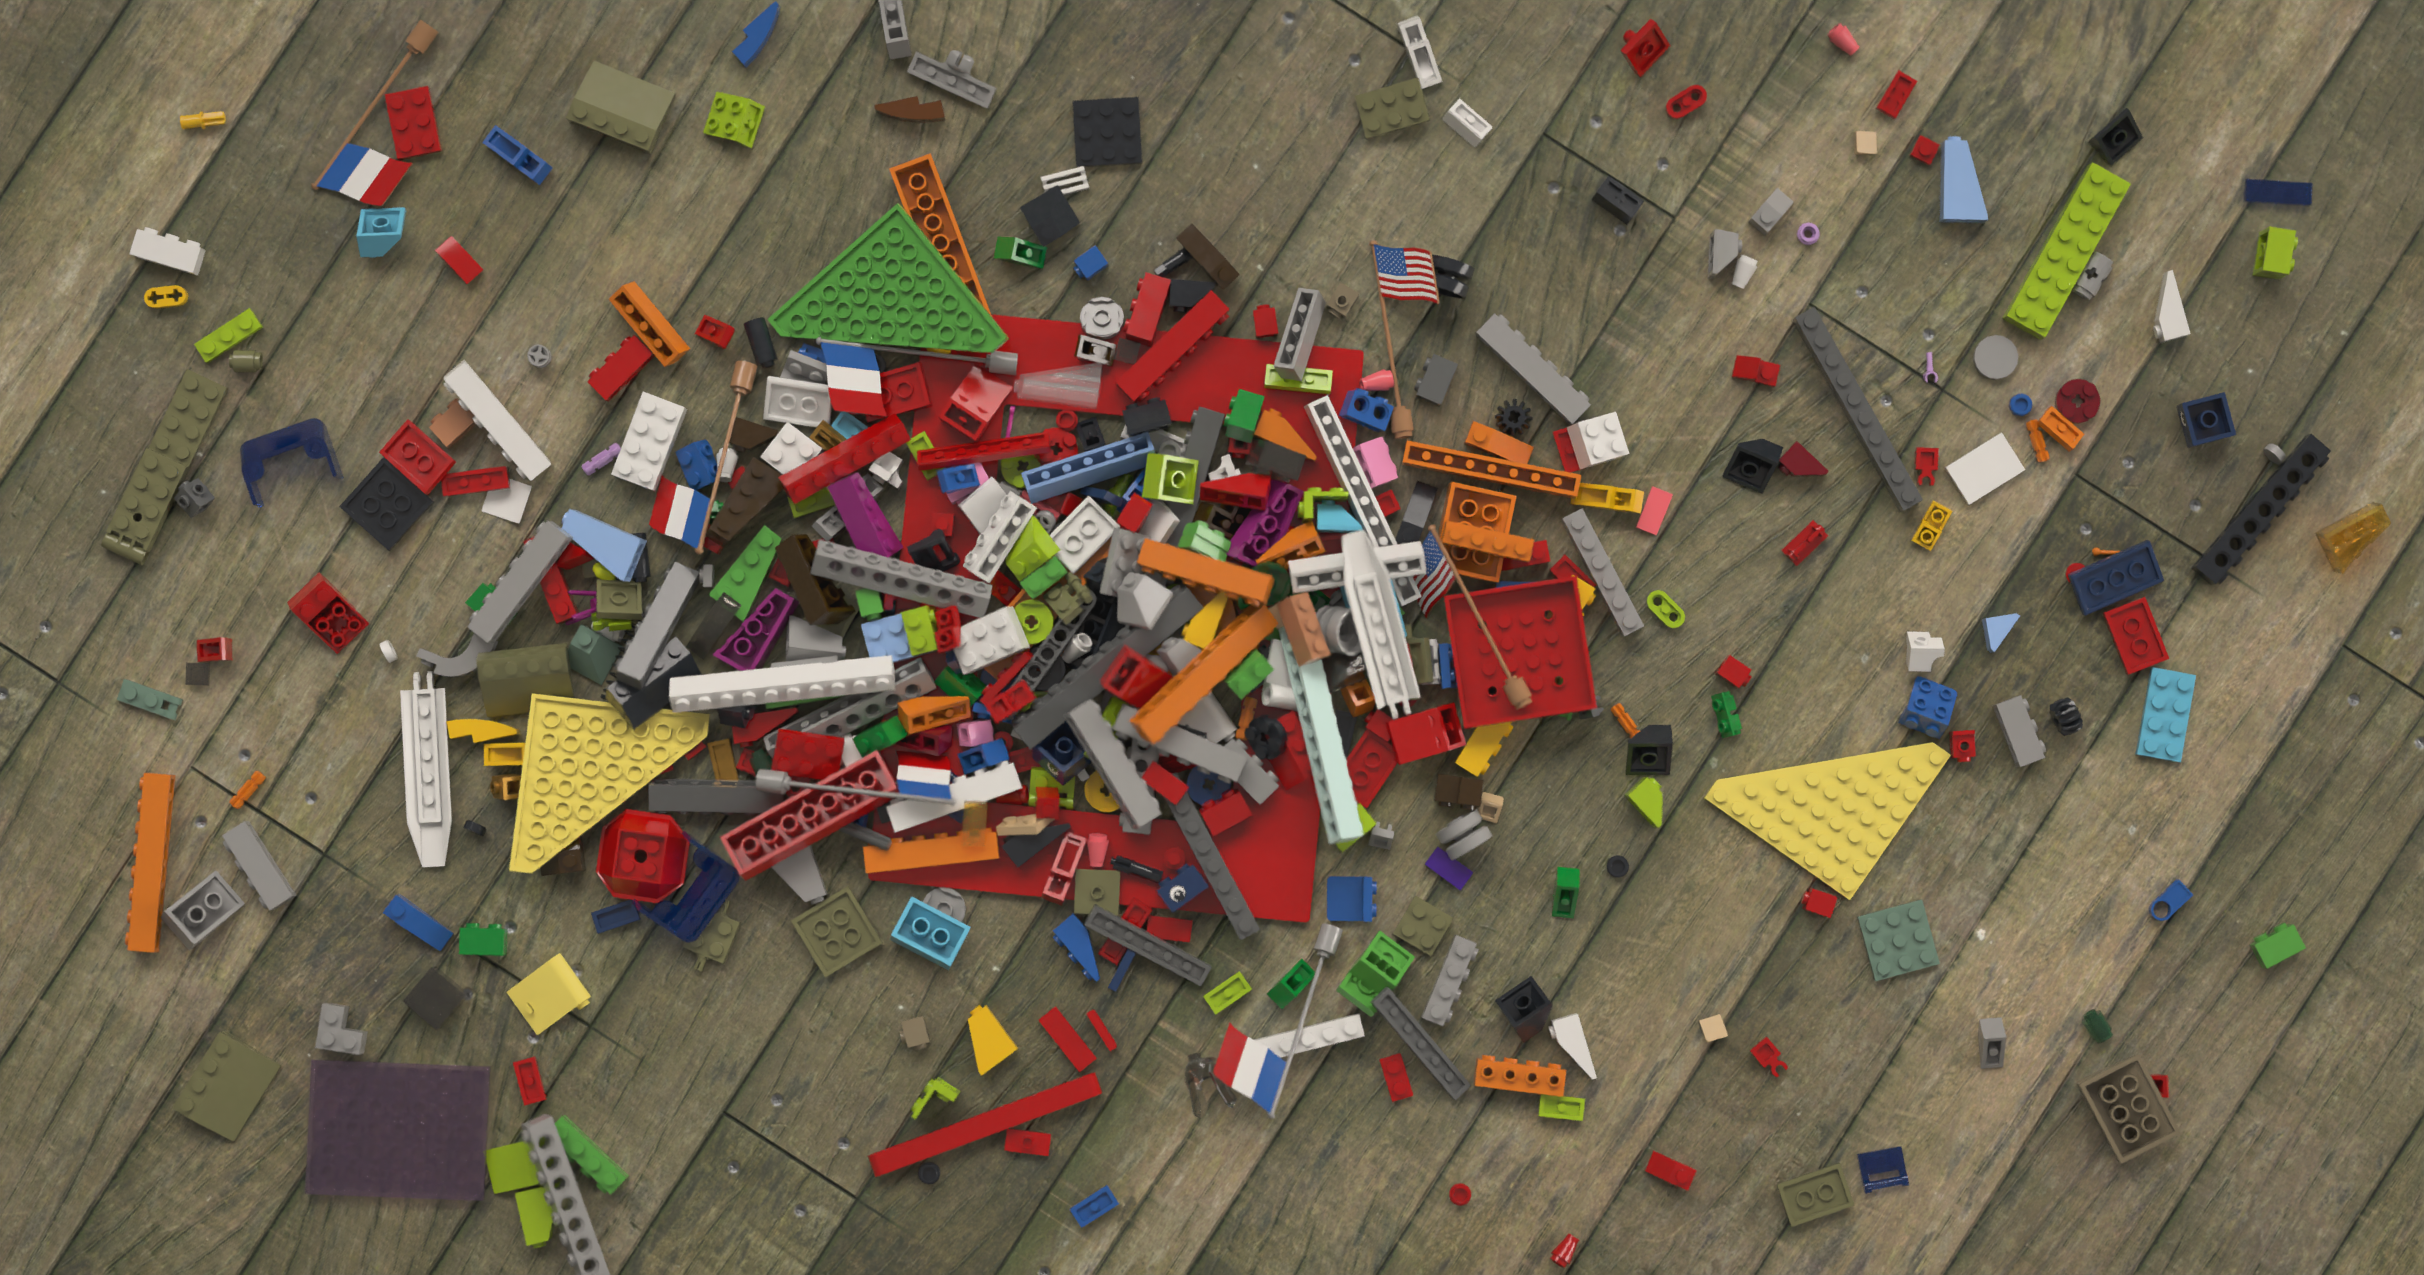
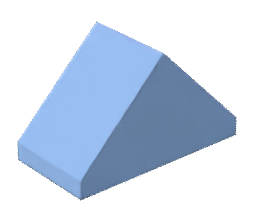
[1982,613,2020,652]

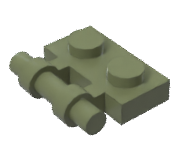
[1042,572,1093,625]

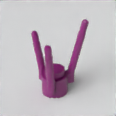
[565,590,596,625]

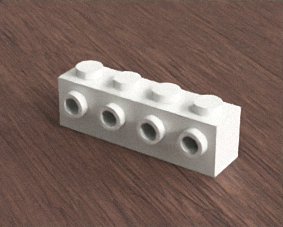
[963,491,1037,583]

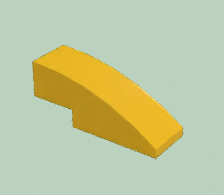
[1570,483,1644,514]
[446,719,520,743]
[484,743,526,766]

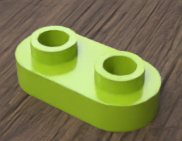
[1646,590,1685,628]

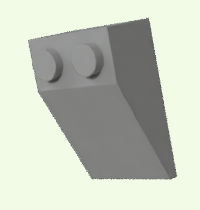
[160,871,245,951]

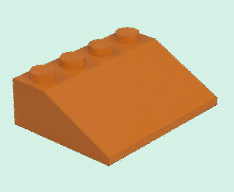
[1438,482,1517,583]

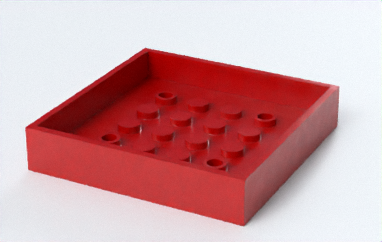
[1444,576,1597,729]

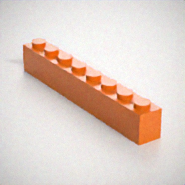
[1402,441,1581,499]
[1129,604,1279,744]
[125,773,175,953]

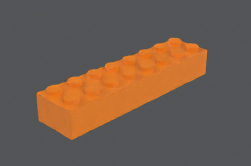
[889,153,992,317]

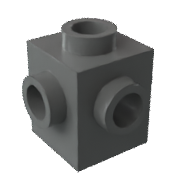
[174,478,215,518]

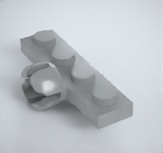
[907,50,997,108]

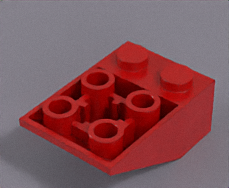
[938,364,1013,442]
[287,572,369,654]
[1100,644,1175,709]
[1386,702,1466,765]

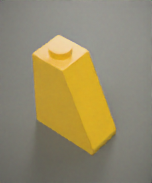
[968,1005,1018,1076]

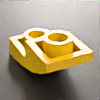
[1912,500,1953,551]

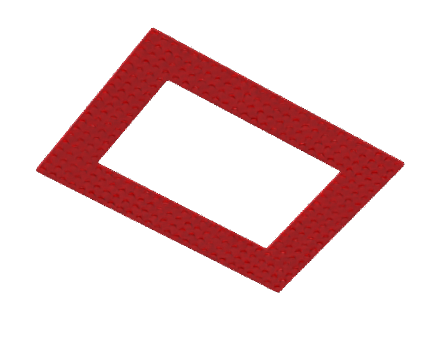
[868,314,1364,922]

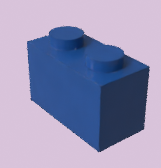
[958,738,1009,775]

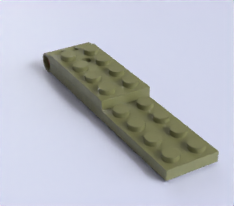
[101,369,229,565]

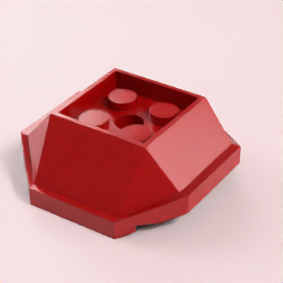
[596,809,691,903]

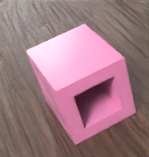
[957,719,994,747]

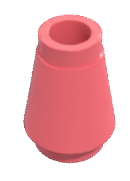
[1827,23,1859,56]
[1360,369,1394,391]
[1087,833,1109,867]

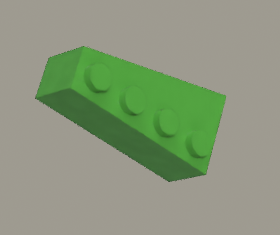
[709,525,784,622]

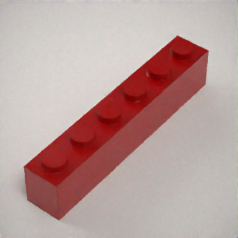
[1115,290,1230,403]
[778,413,911,504]

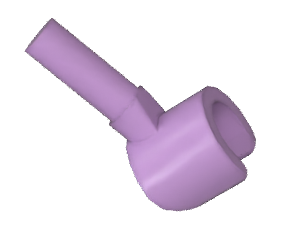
[1923,352,1938,383]

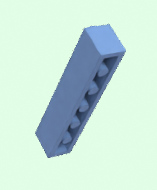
[1021,432,1155,504]

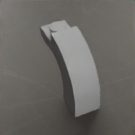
[812,473,884,542]
[416,633,498,677]

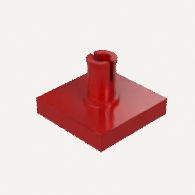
[1620,18,1670,78]

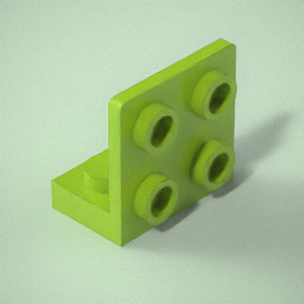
[703,92,765,148]
[911,1077,961,1119]

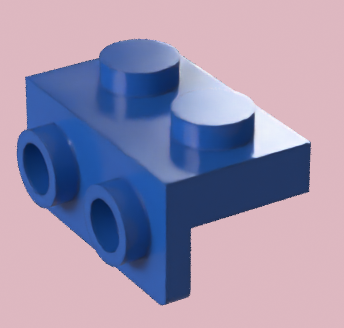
[675,440,720,491]

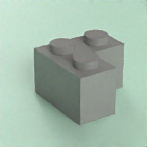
[315,1003,368,1055]

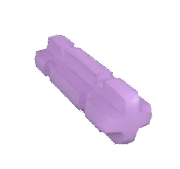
[582,443,621,475]

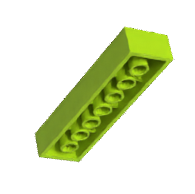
[2002,162,2131,340]

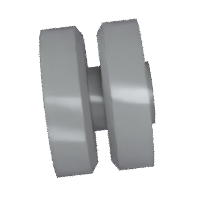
[1435,809,1493,861]

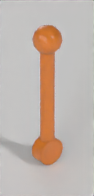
[2092,547,2120,556]

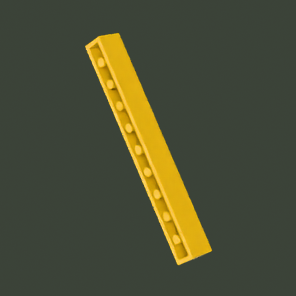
[1454,575,1596,777]

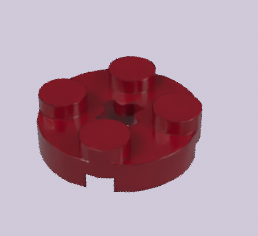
[2055,379,2100,424]

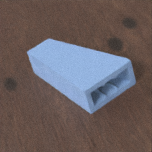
[1940,136,1988,223]
[562,509,647,582]

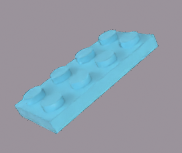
[2136,667,2196,762]

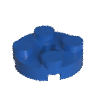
[1187,766,1231,805]

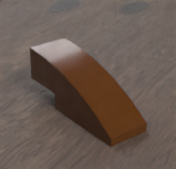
[874,96,946,123]

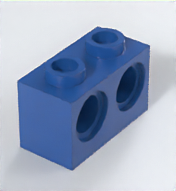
[1339,388,1394,432]

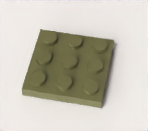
[791,886,883,978]

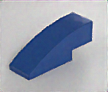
[732,1,780,68]
[482,125,553,185]

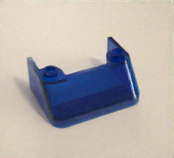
[240,418,344,508]
[632,830,740,942]

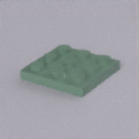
[1857,899,1940,981]

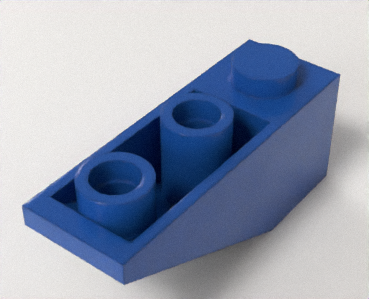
[1053,913,1100,981]

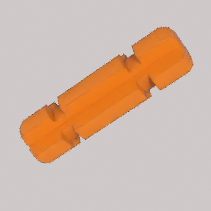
[2026,419,2050,463]
[1235,697,1258,740]
[1611,703,1640,738]
[229,771,266,809]

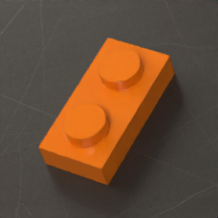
[2036,405,2085,452]

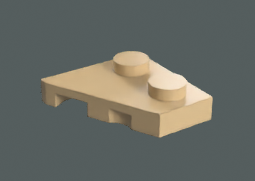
[996,814,1054,835]

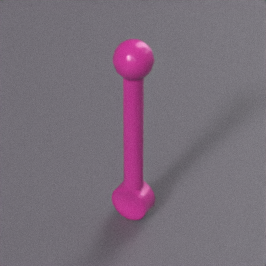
[1005,406,1015,438]

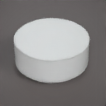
[380,640,398,663]

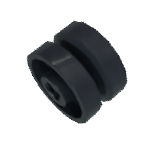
[1432,255,1475,299]

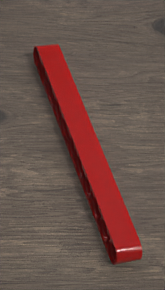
[867,1072,1103,1177]

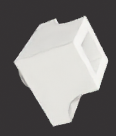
[869,452,904,489]
[1208,454,1241,481]
[1906,632,1945,672]

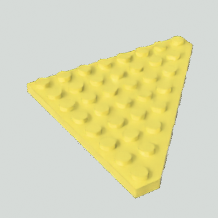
[509,694,710,873]
[1704,742,1951,900]

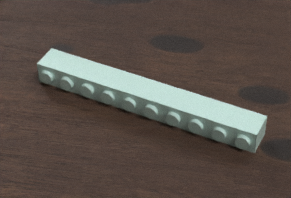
[1278,626,1363,844]

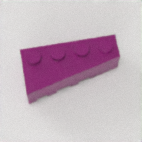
[828,472,904,558]
[1226,479,1304,568]
[713,588,799,671]

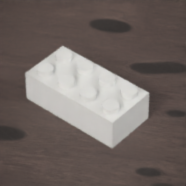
[611,392,687,492]

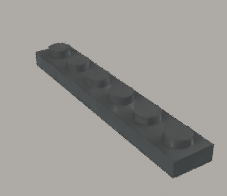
[1084,904,1212,986]
[1370,987,1471,1101]

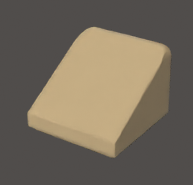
[1854,131,1877,155]
[1478,792,1504,823]
[1699,1014,1728,1042]

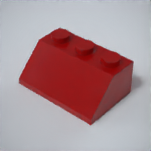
[1265,711,1313,790]

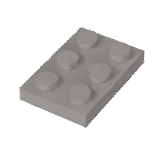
[1100,528,1151,597]

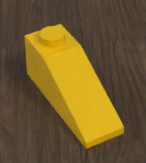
[1181,592,1228,648]

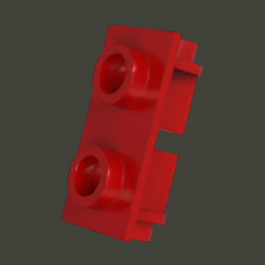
[1781,520,1828,566]

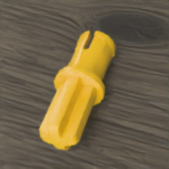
[180,111,226,130]

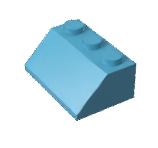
[890,897,971,970]

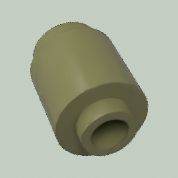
[229,350,263,372]

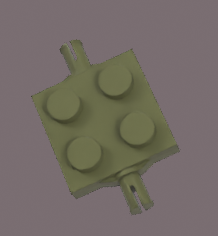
[1405,624,1434,700]
[683,898,741,971]

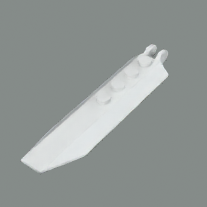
[1342,530,1421,720]
[400,671,452,867]

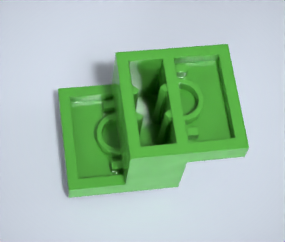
[1336,930,1415,1017]

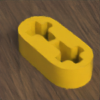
[144,285,188,309]

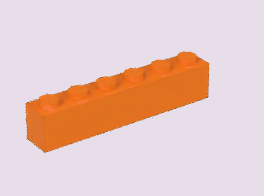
[1137,538,1274,607]
[863,828,1000,873]

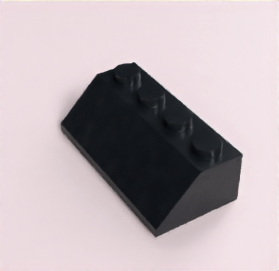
[1064,588,1126,670]
[605,637,702,730]

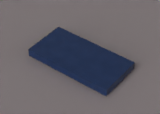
[2068,540,2164,616]

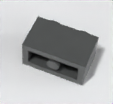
[1414,354,1458,407]

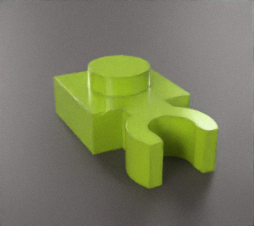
[591,612,631,632]

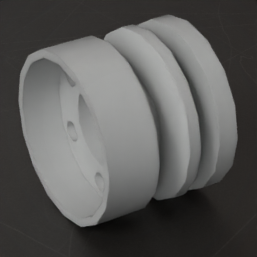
[1316,606,1362,655]

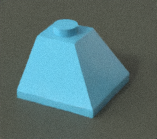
[356,207,406,258]
[1316,500,1362,533]

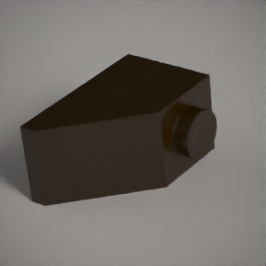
[729,417,780,453]

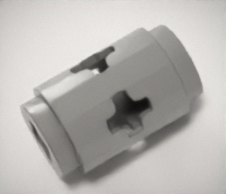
[2072,251,2113,300]

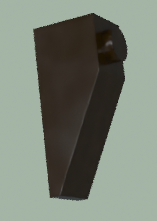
[1176,223,1240,290]

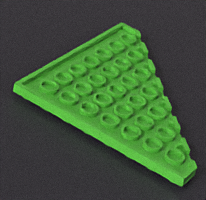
[767,203,1009,353]

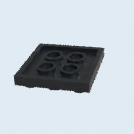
[1073,97,1142,168]
[339,457,434,551]

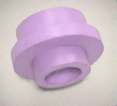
[1797,223,1819,245]

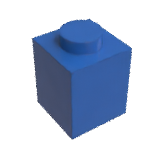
[1073,245,1109,281]

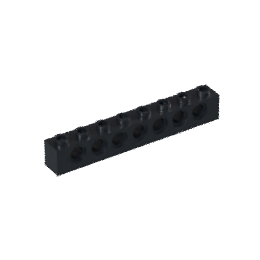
[2191,434,2331,585]

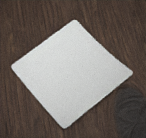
[482,479,532,523]

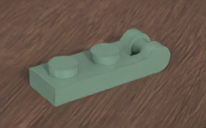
[117,679,183,720]

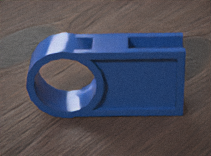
[2149,879,2193,921]

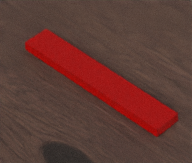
[917,432,1051,471]

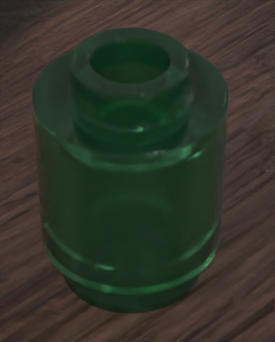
[749,748,772,777]
[2082,1009,2113,1044]

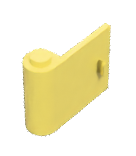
[507,953,591,1035]

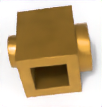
[490,774,521,800]

